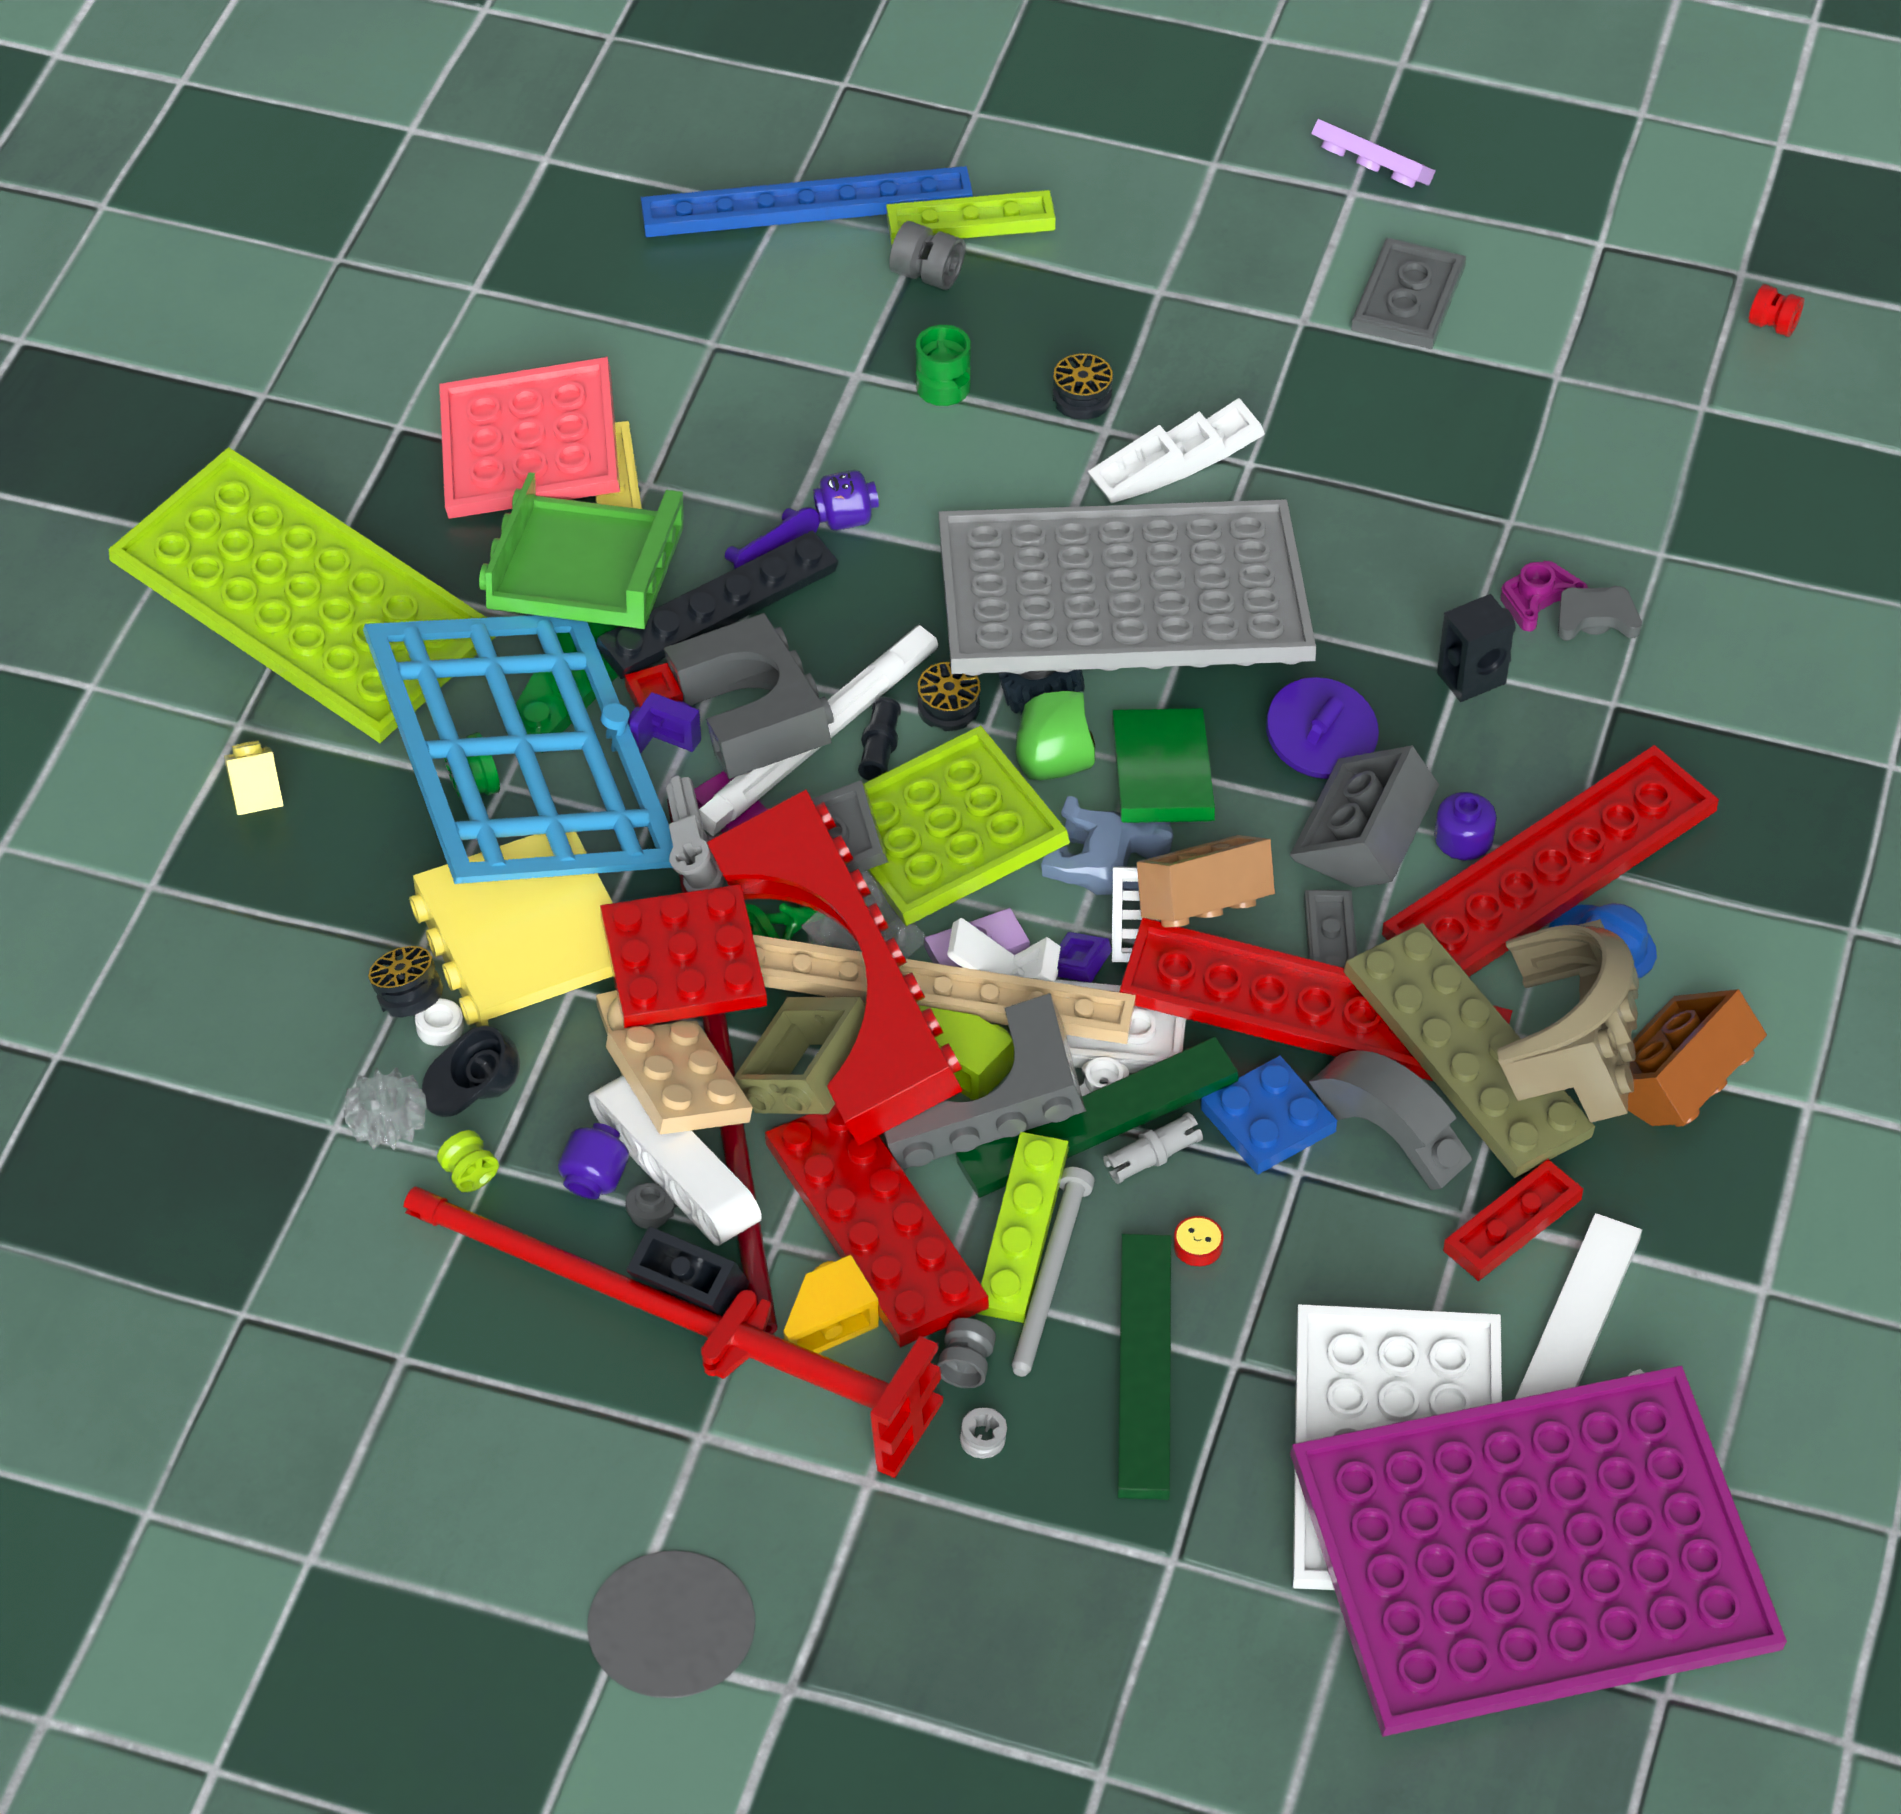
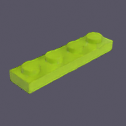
[886,190,1056,245]
[977,1132,1068,1323]

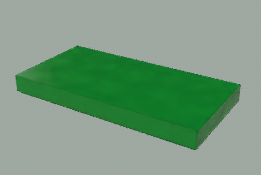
[1112,708,1215,823]

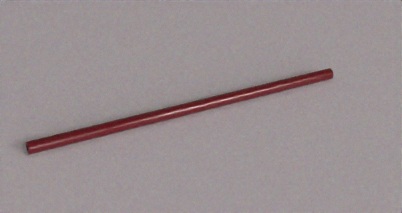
[667,797,778,1334]

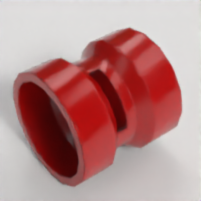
[1748,284,1804,337]

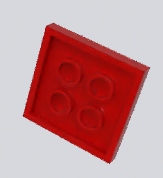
[600,884,767,1028]

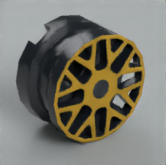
[1053,353,1113,420]
[918,662,980,731]
[368,946,444,1017]

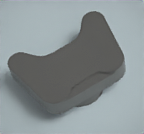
[1558,586,1642,641]

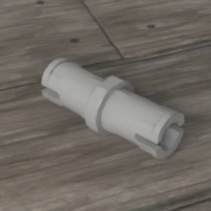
[1103,1112,1203,1184]

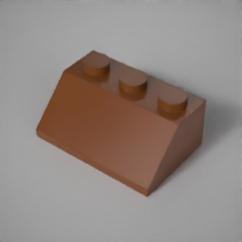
[1628,989,1767,1127]

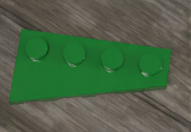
[506,622,619,753]

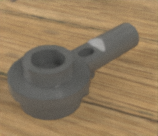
[625,1183,677,1229]

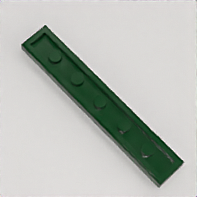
[956,1037,1238,1199]
[1118,1234,1171,1500]

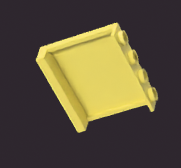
[409,832,613,1027]

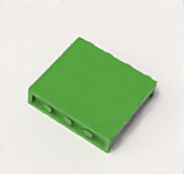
[479,472,683,629]

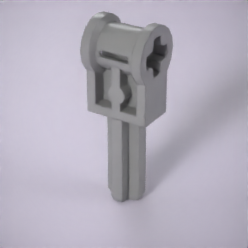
[666,775,725,892]

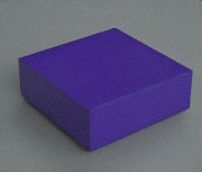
[1057,931,1112,983]

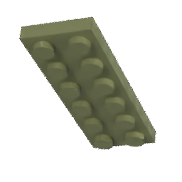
[1344,923,1595,1178]

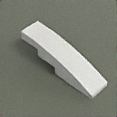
[1088,398,1265,504]

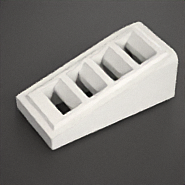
[1112,866,1160,962]

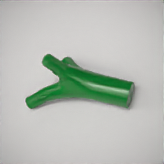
[765,903,829,940]

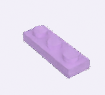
[1311,119,1435,188]

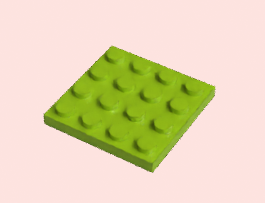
[864,725,1070,926]

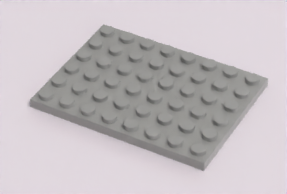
[939,499,1316,676]

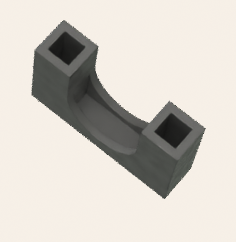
[664,613,834,779]
[885,993,1086,1170]

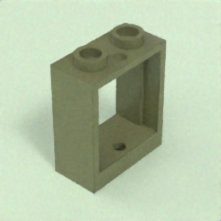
[734,997,866,1114]

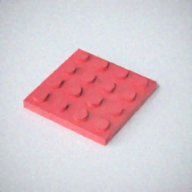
[439,357,620,519]

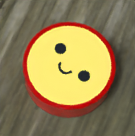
[1173,1216,1224,1267]

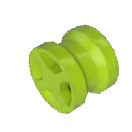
[437,1130,499,1192]

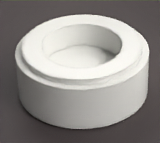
[415,998,464,1046]

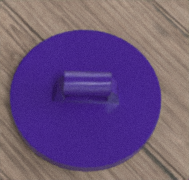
[1266,677,1379,779]

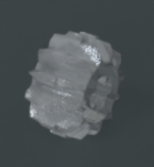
[343,1067,427,1150]

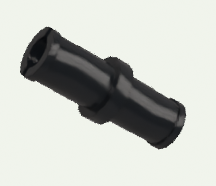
[858,697,901,781]

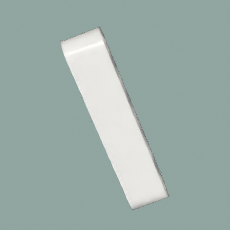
[588,1075,761,1246]

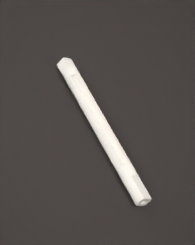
[699,625,938,836]

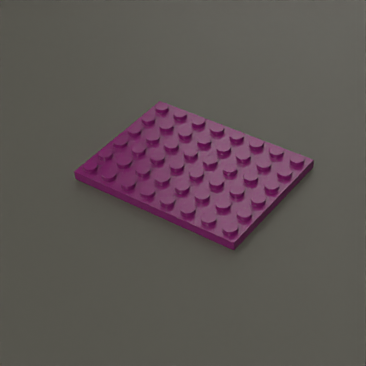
[1290,1365,1787,1737]

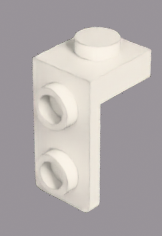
[947,918,1061,982]

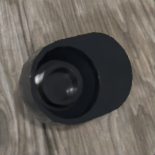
[421,1026,520,1117]

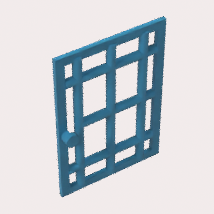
[363,615,673,884]

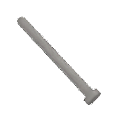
[1012,1167,1095,1377]

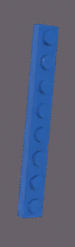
[641,166,973,237]

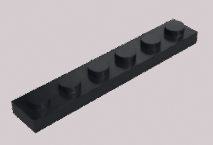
[596,530,838,680]

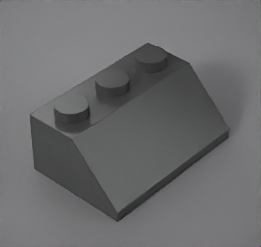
[1290,745,1439,888]

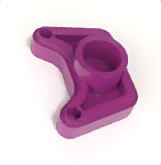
[1500,561,1588,631]

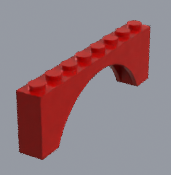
[707,789,963,1146]

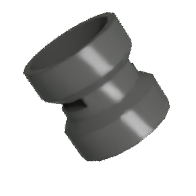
[937,1318,996,1388]

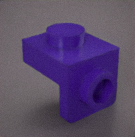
[628,692,701,754]

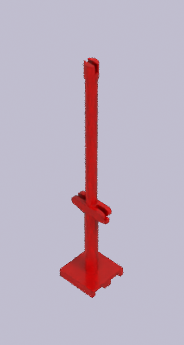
[403,1186,944,1478]

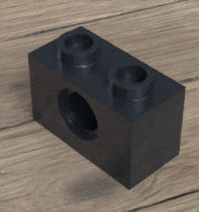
[1437,594,1516,702]
[626,1226,750,1316]

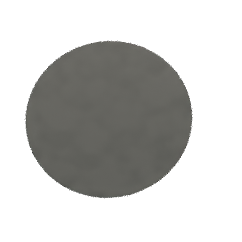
[587,1551,755,1698]

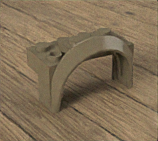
[1498,919,1639,1123]

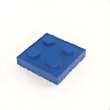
[1201,1056,1337,1175]

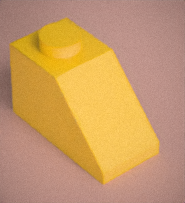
[783,1255,879,1353]

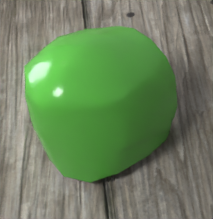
[1015,691,1096,781]

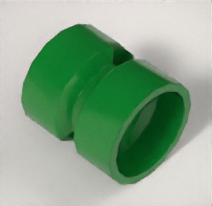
[916,325,971,406]

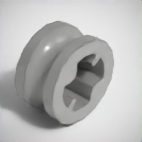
[960,1407,1007,1459]

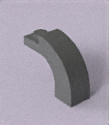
[1309,1050,1473,1190]

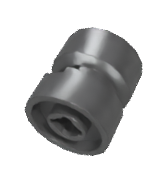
[889,221,965,290]

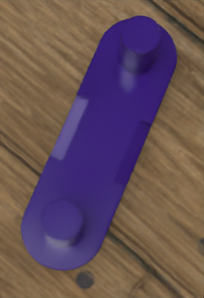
[725,507,820,569]

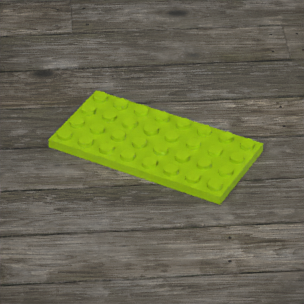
[108,447,497,743]

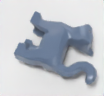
[1041,796,1174,895]

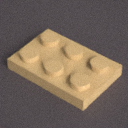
[606,1020,753,1135]

